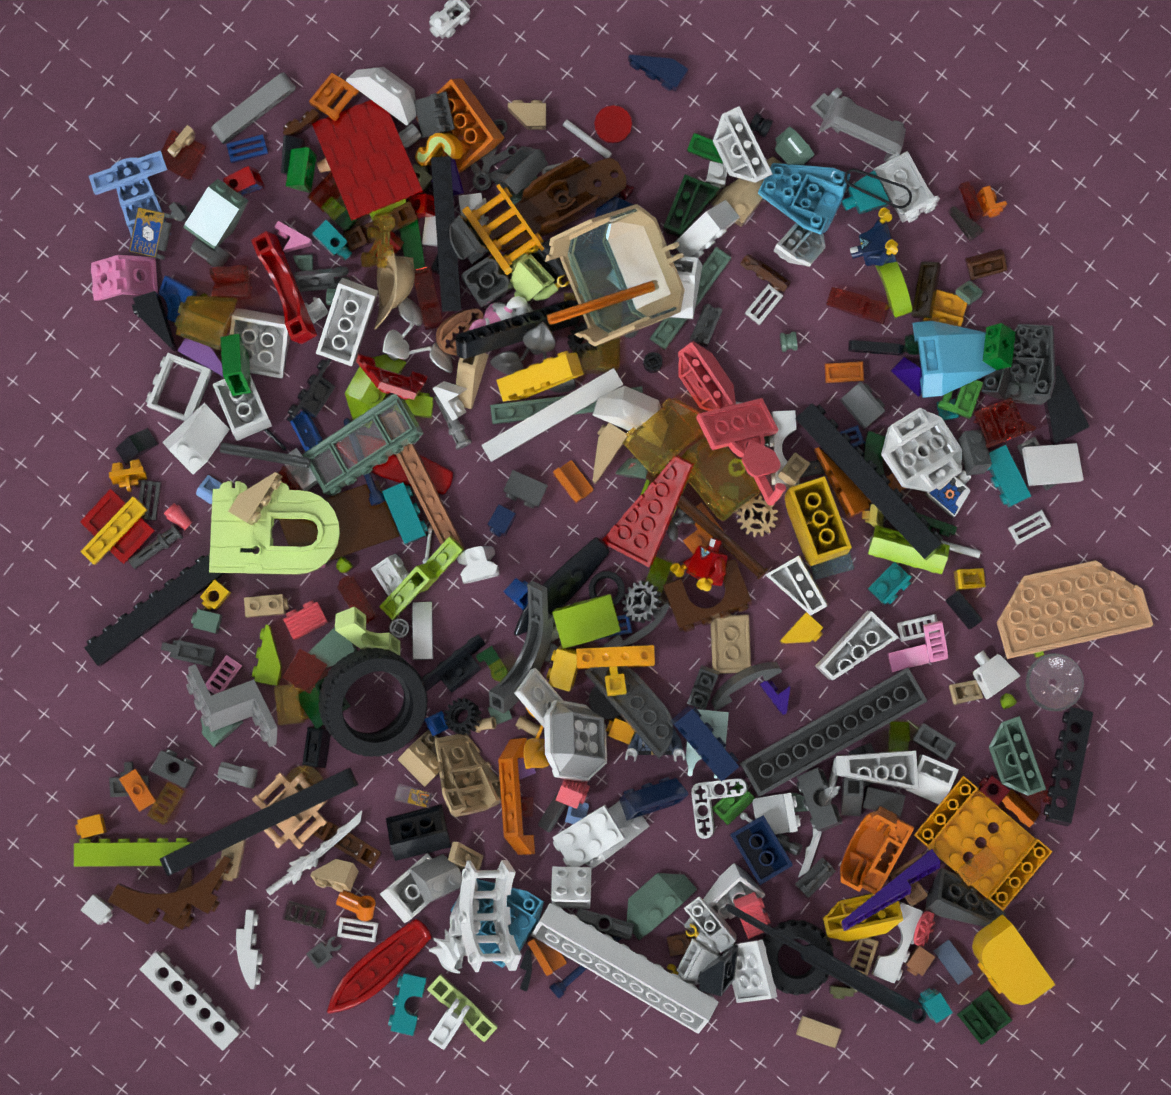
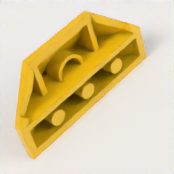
[823,894,903,942]

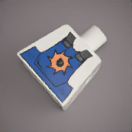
[925,470,971,518]

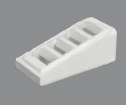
[897,614,939,642]

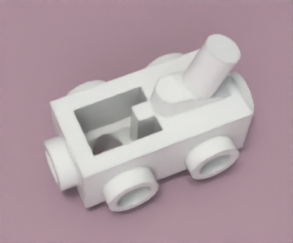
[429,0,471,39]

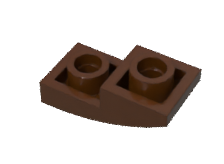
[283,109,320,137]

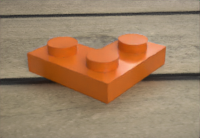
[683,502,723,554]

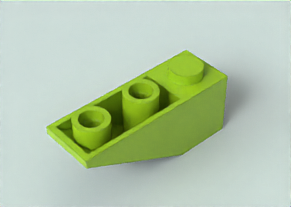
[252,625,283,686]

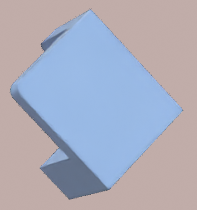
[565,803,589,824]

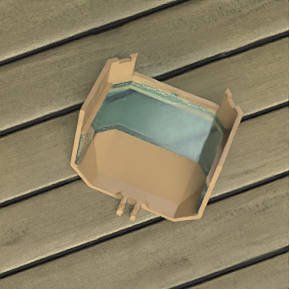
[545,204,685,346]

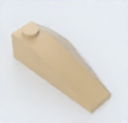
[711,156,782,227]

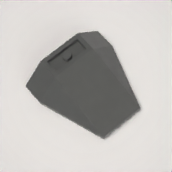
[981,324,1056,405]

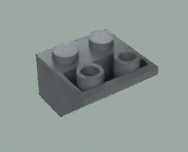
[840,381,885,430]

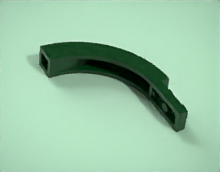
[863,431,957,537]

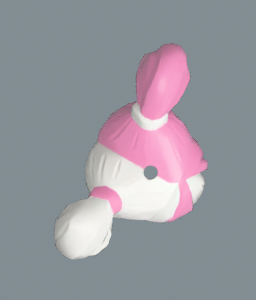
[469,296,533,330]

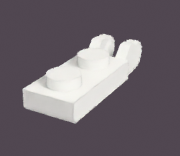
[428,998,470,1050]

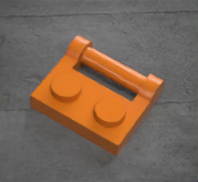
[309,73,359,121]

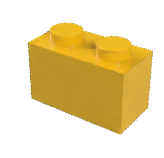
[546,645,578,692]

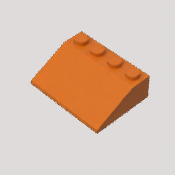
[416,78,505,173]

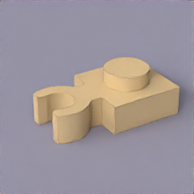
[167,125,196,158]

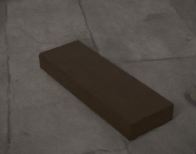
[911,262,941,318]

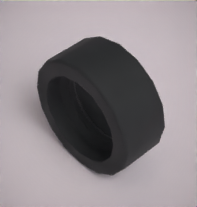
[589,571,625,606]

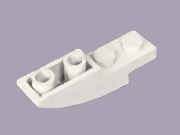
[236,909,263,989]

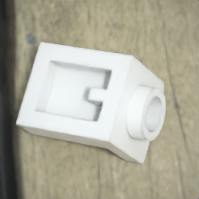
[706,161,727,188]

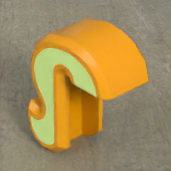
[415,133,463,166]

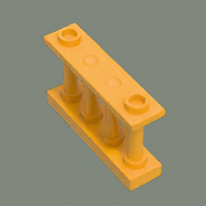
[462,184,544,275]
[576,645,655,670]

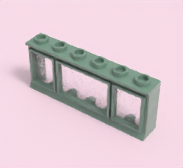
[302,394,424,496]

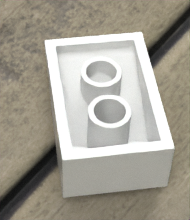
[162,403,230,474]
[380,853,432,923]

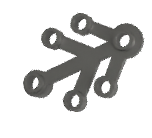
[470,119,517,191]

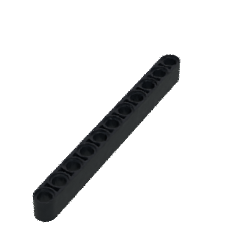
[159,767,359,876]

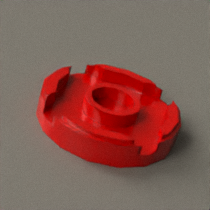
[594,105,632,143]

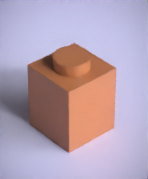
[905,946,935,976]

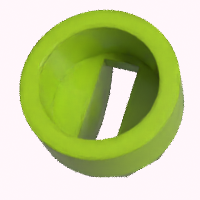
[336,557,353,573]
[1000,693,1017,709]

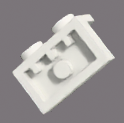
[371,554,410,596]

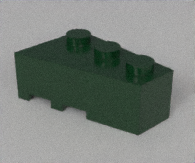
[663,174,720,237]

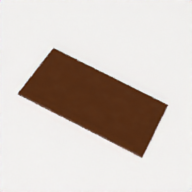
[279,480,399,561]

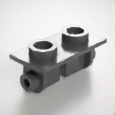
[795,857,836,898]

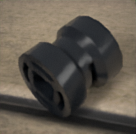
[749,112,773,138]
[643,352,663,373]

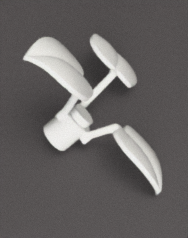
[383,298,453,373]

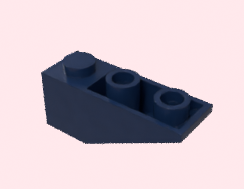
[628,55,688,92]

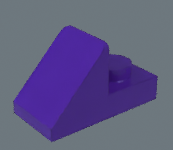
[759,681,790,715]

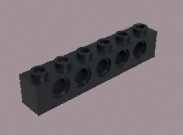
[1043,707,1093,827]

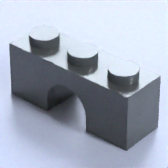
[797,768,843,832]

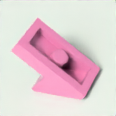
[274,221,313,253]

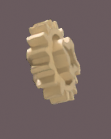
[736,495,778,537]

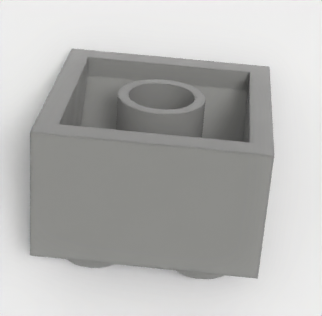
[409,854,462,904]

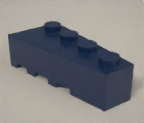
[670,706,739,782]

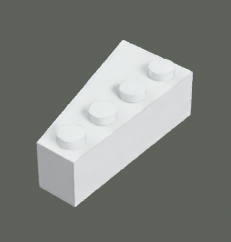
[815,610,899,681]
[836,751,919,790]

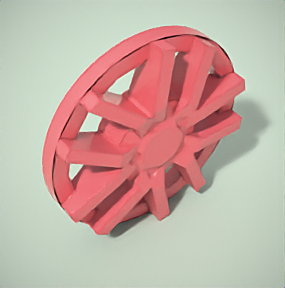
[914,911,935,947]

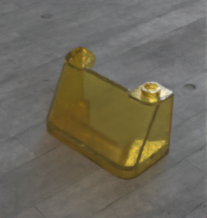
[623,397,704,477]
[681,437,761,521]

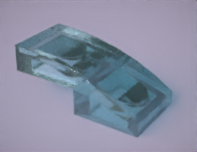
[811,552,854,580]

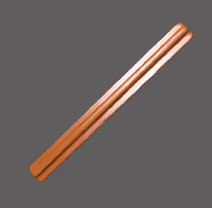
[547,281,655,325]

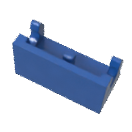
[290,410,323,452]

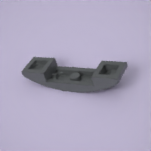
[603,603,669,647]
[711,662,782,711]

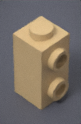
[244,594,289,618]
[215,840,246,881]

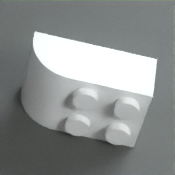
[213,375,272,441]

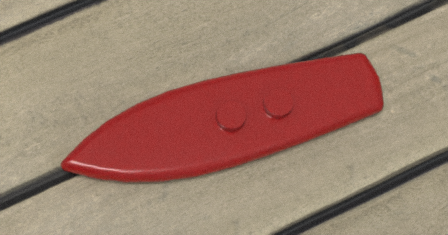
[335,434,453,495]
[327,919,432,1014]

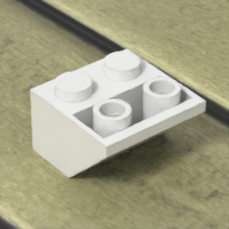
[906,755,958,804]

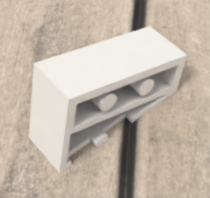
[674,200,740,258]
[766,556,829,615]

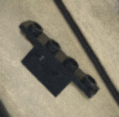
[286,358,336,422]
[422,634,486,693]

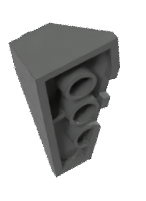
[925,868,1006,927]

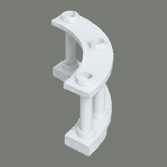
[458,860,522,972]

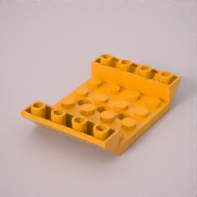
[914,776,1053,911]

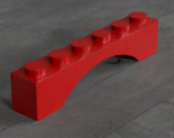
[251,231,317,344]

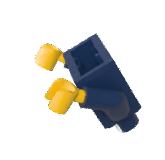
[850,207,898,266]

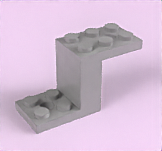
[186,664,277,747]

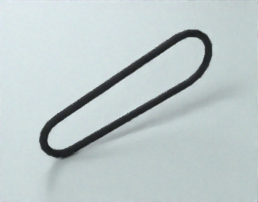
[844,168,912,209]

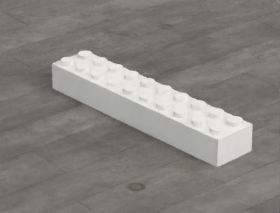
[531,903,719,1034]

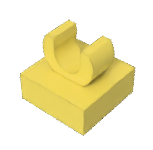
[862,504,884,528]

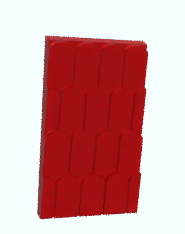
[312,99,423,221]

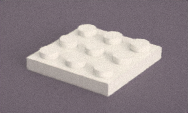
[724,939,777,1003]

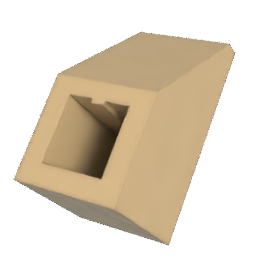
[508,100,546,130]
[310,859,359,892]

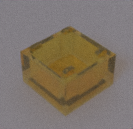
[274,684,308,726]

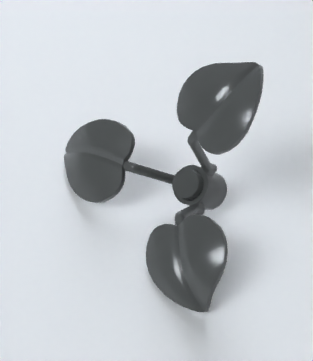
[490,322,576,393]

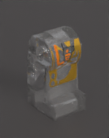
[394,784,433,808]

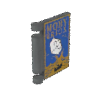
[129,207,173,260]

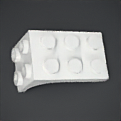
[874,151,940,223]
[585,801,650,868]
[552,805,626,867]
[551,866,591,909]

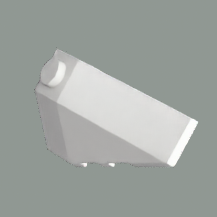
[684,863,765,933]

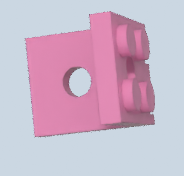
[91,255,158,301]

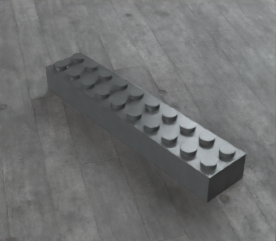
[739,668,927,797]

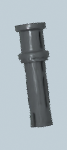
[128,524,183,569]

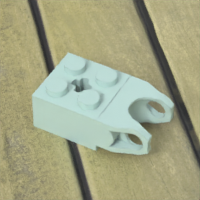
[685,709,729,778]

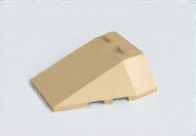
[435,734,501,817]

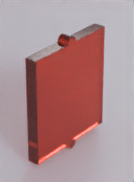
[282,649,327,694]

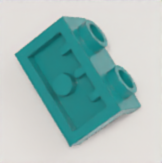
[868,562,912,605]

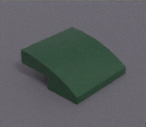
[957,988,1013,1045]

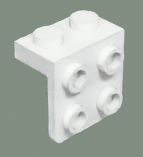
[752,793,800,834]

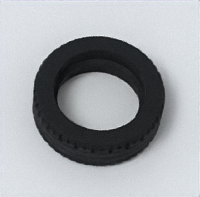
[318,648,428,757]

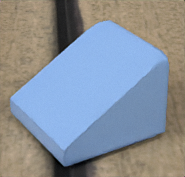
[196,475,222,504]

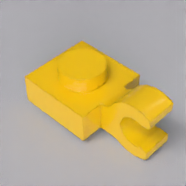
[605,667,627,696]

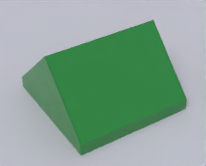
[286,147,317,193]

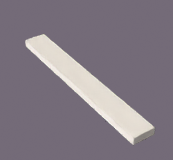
[481,368,623,462]

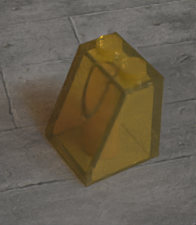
[175,296,238,350]

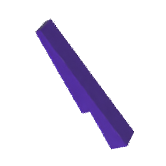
[842,849,940,931]

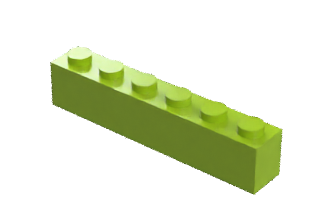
[74,838,193,867]

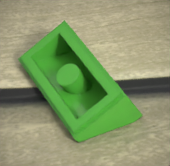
[712,782,755,825]

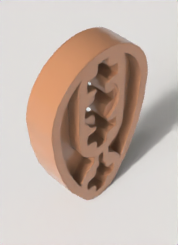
[436,308,483,355]

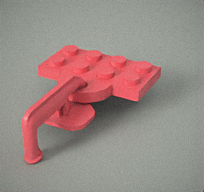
[696,398,786,506]

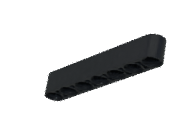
[455,300,580,359]

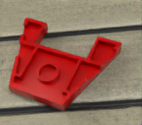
[356,354,428,400]

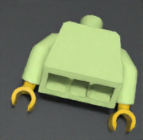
[510,245,570,301]

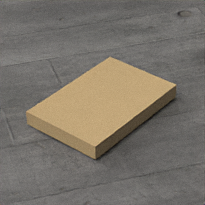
[710,615,751,674]

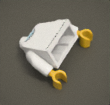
[667,923,720,985]

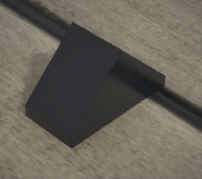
[116,428,158,465]

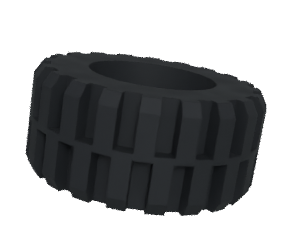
[763,920,834,995]

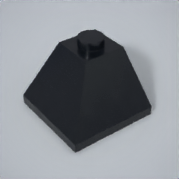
[698,945,738,996]

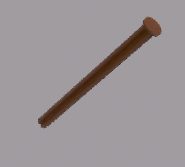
[646,469,768,580]

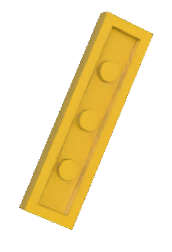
[80,496,148,565]

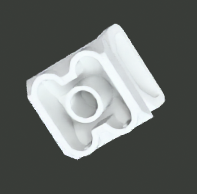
[457,546,500,584]

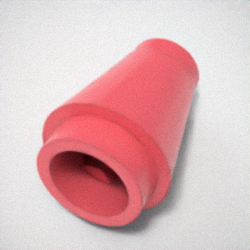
[164,503,192,531]

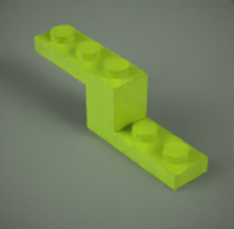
[379,536,465,620]

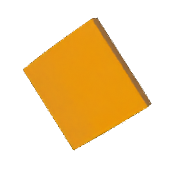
[922,289,967,327]

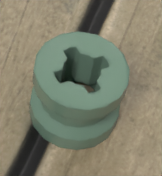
[780,331,798,352]

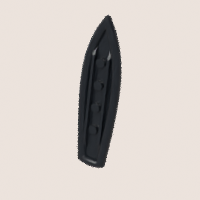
[514,537,610,636]

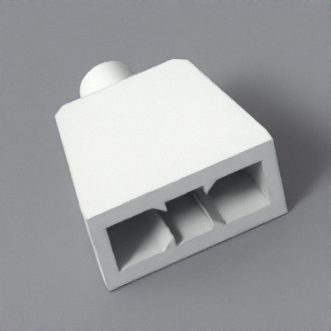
[973,650,1020,700]

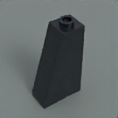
[1044,365,1090,445]

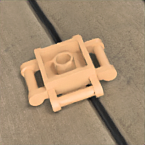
[252,772,328,849]

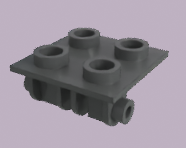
[414,92,455,138]

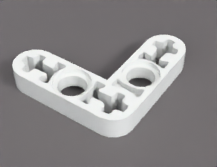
[691,778,748,839]

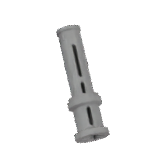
[434,395,472,450]

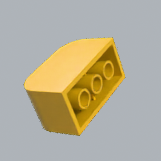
[785,476,852,566]
[972,914,1055,1005]

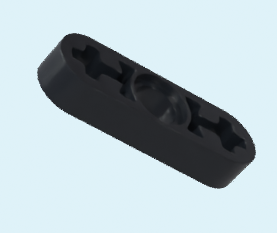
[848,340,904,356]

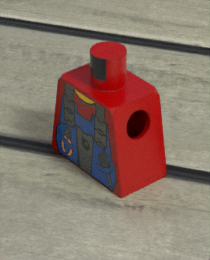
[223,166,265,197]

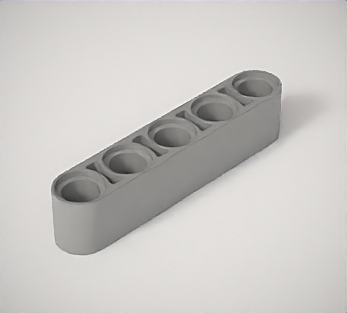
[211,72,296,144]

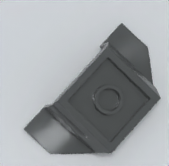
[449,215,489,265]

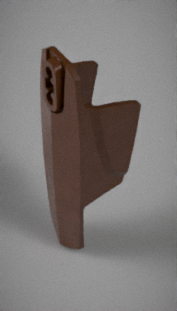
[486,156,627,252]

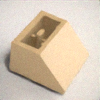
[398,729,439,787]

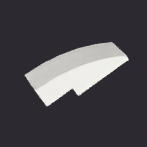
[413,602,433,660]

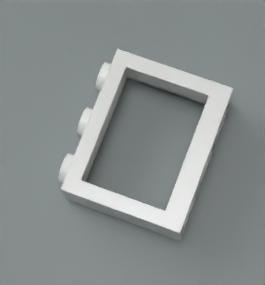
[146,353,213,421]

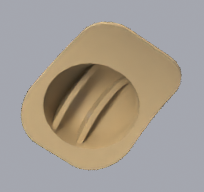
[374,250,415,330]

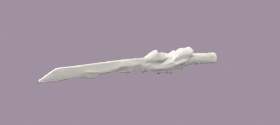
[798,758,841,877]
[266,810,362,895]

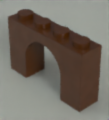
[663,559,752,632]

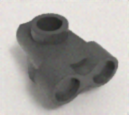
[776,833,803,856]

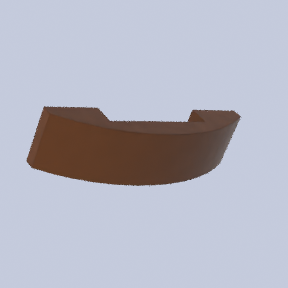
[343,201,418,251]
[313,819,382,869]

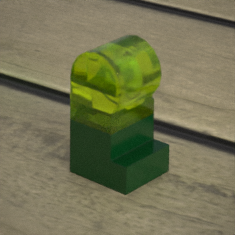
[321,197,357,232]
[476,646,508,682]

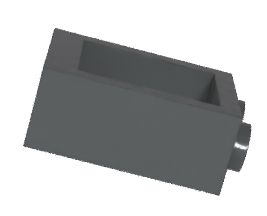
[490,146,549,195]

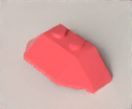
[678,341,736,411]

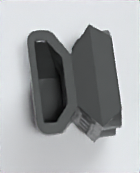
[461,255,513,308]

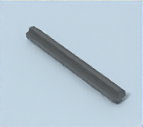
[220,443,311,468]

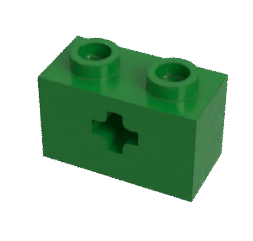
[982,323,1016,370]

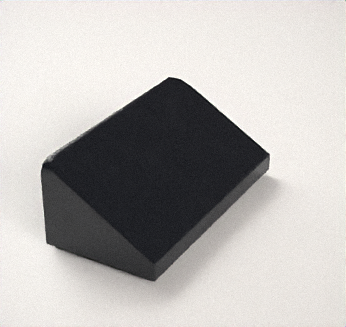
[281,135,305,175]
[946,591,982,629]
[302,727,331,768]

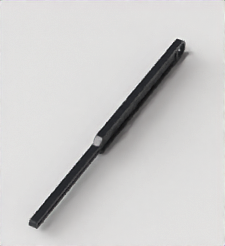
[725,904,926,1024]

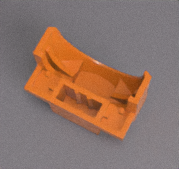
[840,806,914,894]

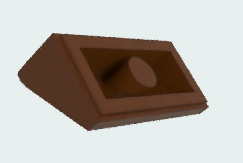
[965,249,1008,280]

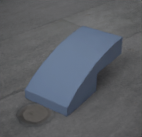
[934,940,974,985]

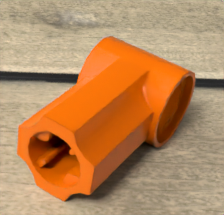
[336,890,376,921]

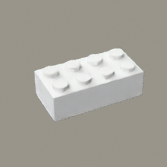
[316,278,378,366]

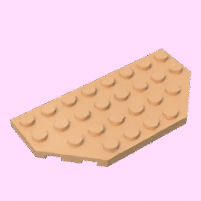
[997,560,1153,659]

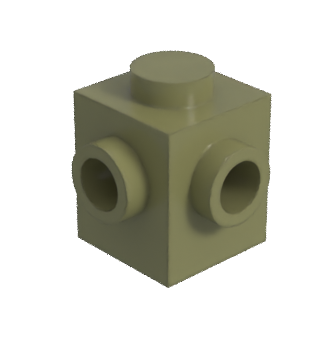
[413,164,433,194]

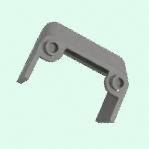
[819,96,906,162]

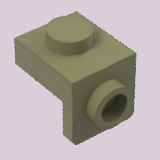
[829,985,857,999]

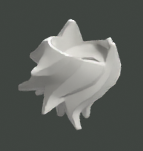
[429,928,467,973]

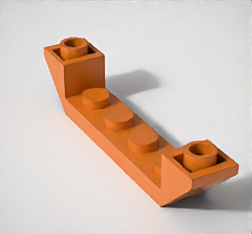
[498,738,535,855]

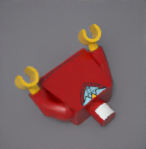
[670,538,728,591]

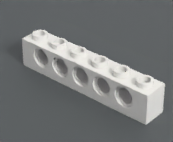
[140,951,241,1051]

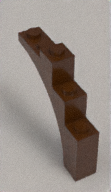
[108,855,234,925]

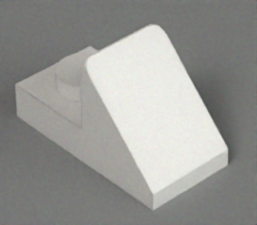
[433,381,467,421]

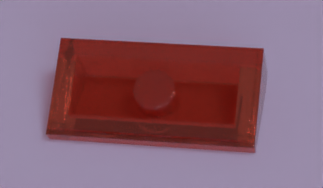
[307,172,341,212]

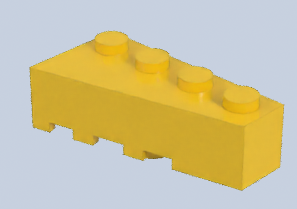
[496,351,584,402]

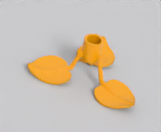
[524,708,550,769]

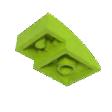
[552,594,621,649]

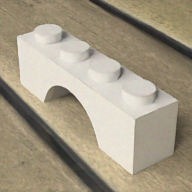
[769,410,799,489]
[871,902,923,984]

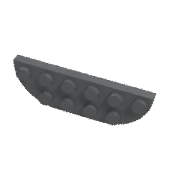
[585,666,673,759]

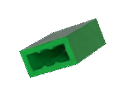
[220,334,251,396]

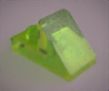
[644,557,673,599]
[888,721,910,752]

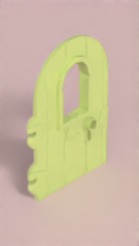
[209,481,340,574]

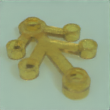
[361,213,395,268]

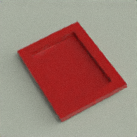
[80,489,155,564]

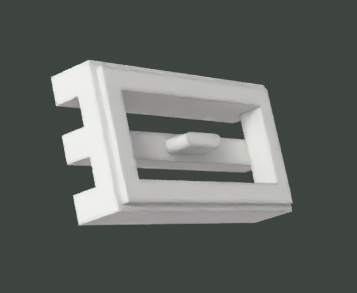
[744,284,783,325]
[1008,510,1051,545]
[337,917,379,942]

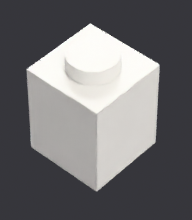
[81,894,114,925]

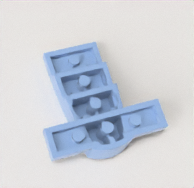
[89,151,171,238]

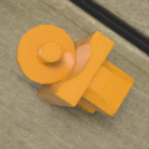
[109,459,147,492]

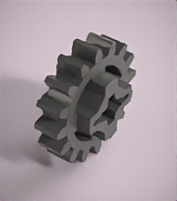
[622,581,663,623]

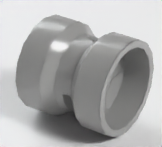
[389,618,409,638]

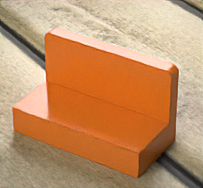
[553,460,593,504]
[527,938,567,976]

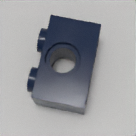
[487,504,516,537]

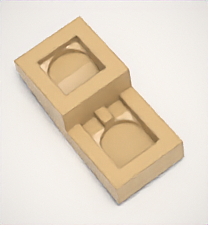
[796,1016,841,1048]

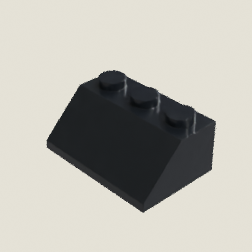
[386,804,451,861]

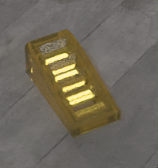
[147,782,185,825]

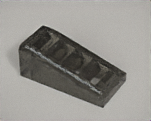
[948,206,985,242]
[282,900,326,929]

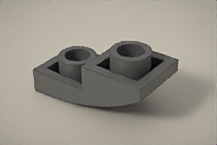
[687,665,719,710]

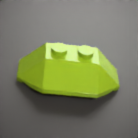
[345,354,406,429]

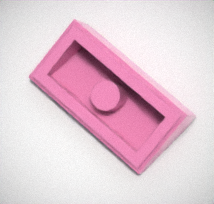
[887,644,929,672]

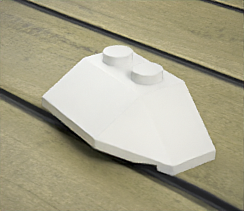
[346,67,417,125]
[713,106,772,183]
[774,223,826,267]
[593,386,668,444]

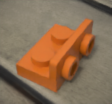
[976,186,1007,218]

